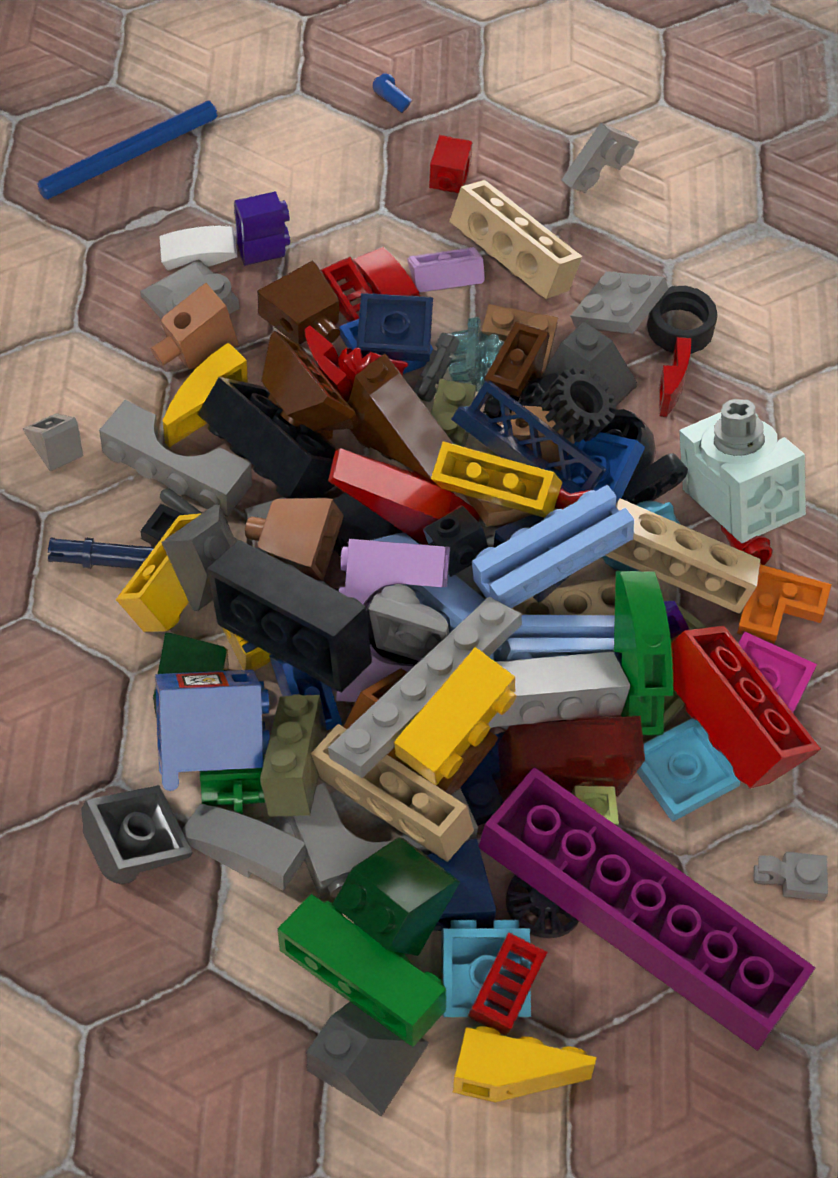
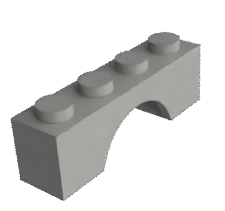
[99,400,252,517]

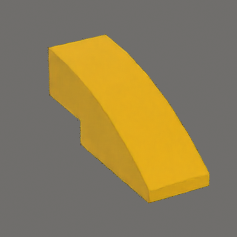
[162,342,248,448]

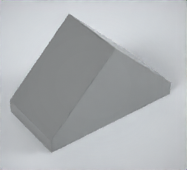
[23,413,83,472]

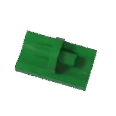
[200,755,266,815]

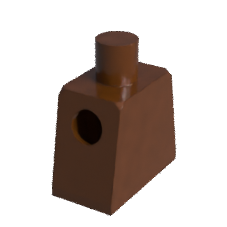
[257,261,340,344]

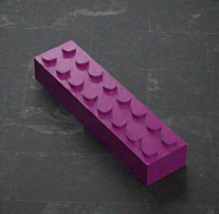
[479,767,816,1051]

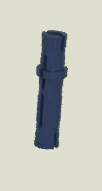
[48,537,155,569]

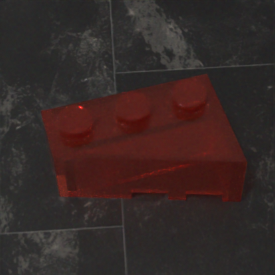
[498,716,645,797]

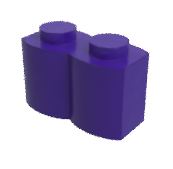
[234,191,290,266]

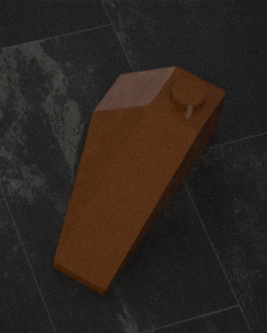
[348,354,453,484]

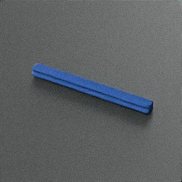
[37,101,217,199]

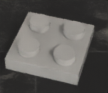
[570,271,668,334]

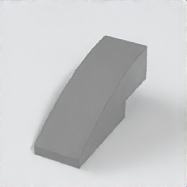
[182,804,306,891]

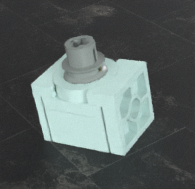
[679,399,806,543]

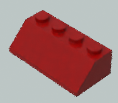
[671,626,821,789]

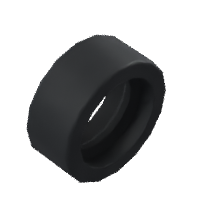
[647,285,718,354]

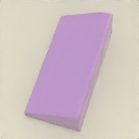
[407,247,485,292]

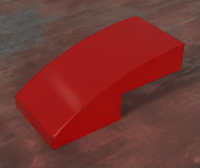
[353,247,420,297]
[304,325,352,402]
[659,337,691,417]

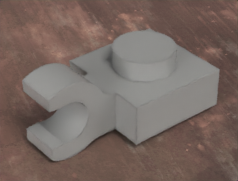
[753,852,828,901]

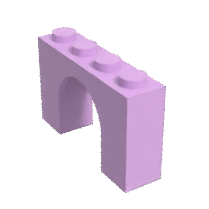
[331,539,450,702]

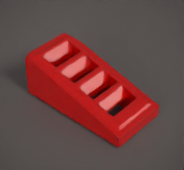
[320,257,374,322]
[468,932,548,1036]

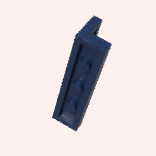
[451,381,607,493]

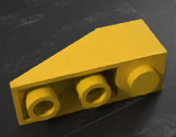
[453,1026,597,1103]

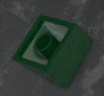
[332,837,460,956]

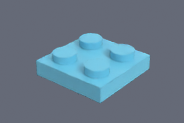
[627,718,741,822]

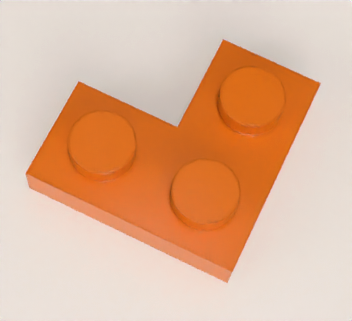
[737,564,832,644]

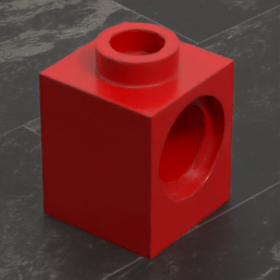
[429,135,473,194]

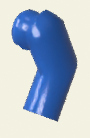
[373,73,412,113]

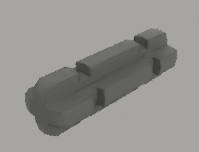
[413,333,460,402]

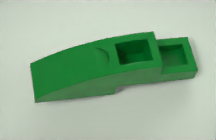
[614,571,673,736]

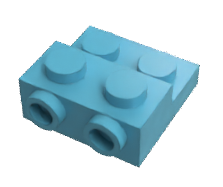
[441,920,531,1017]

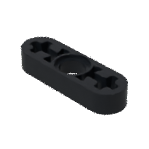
[621,453,688,505]

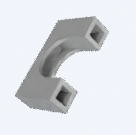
[287,783,478,899]

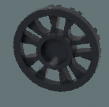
[506,875,580,938]

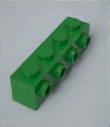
[277,894,446,1047]

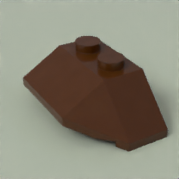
[261,330,359,431]

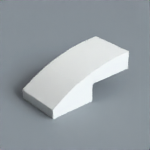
[160,226,238,271]

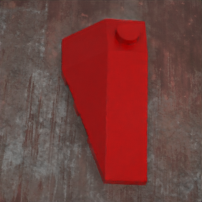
[328,448,480,545]

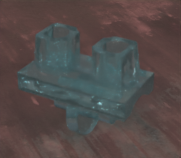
[449,317,504,392]

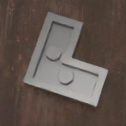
[561,123,639,193]

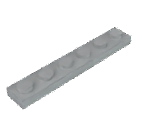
[328,597,522,778]

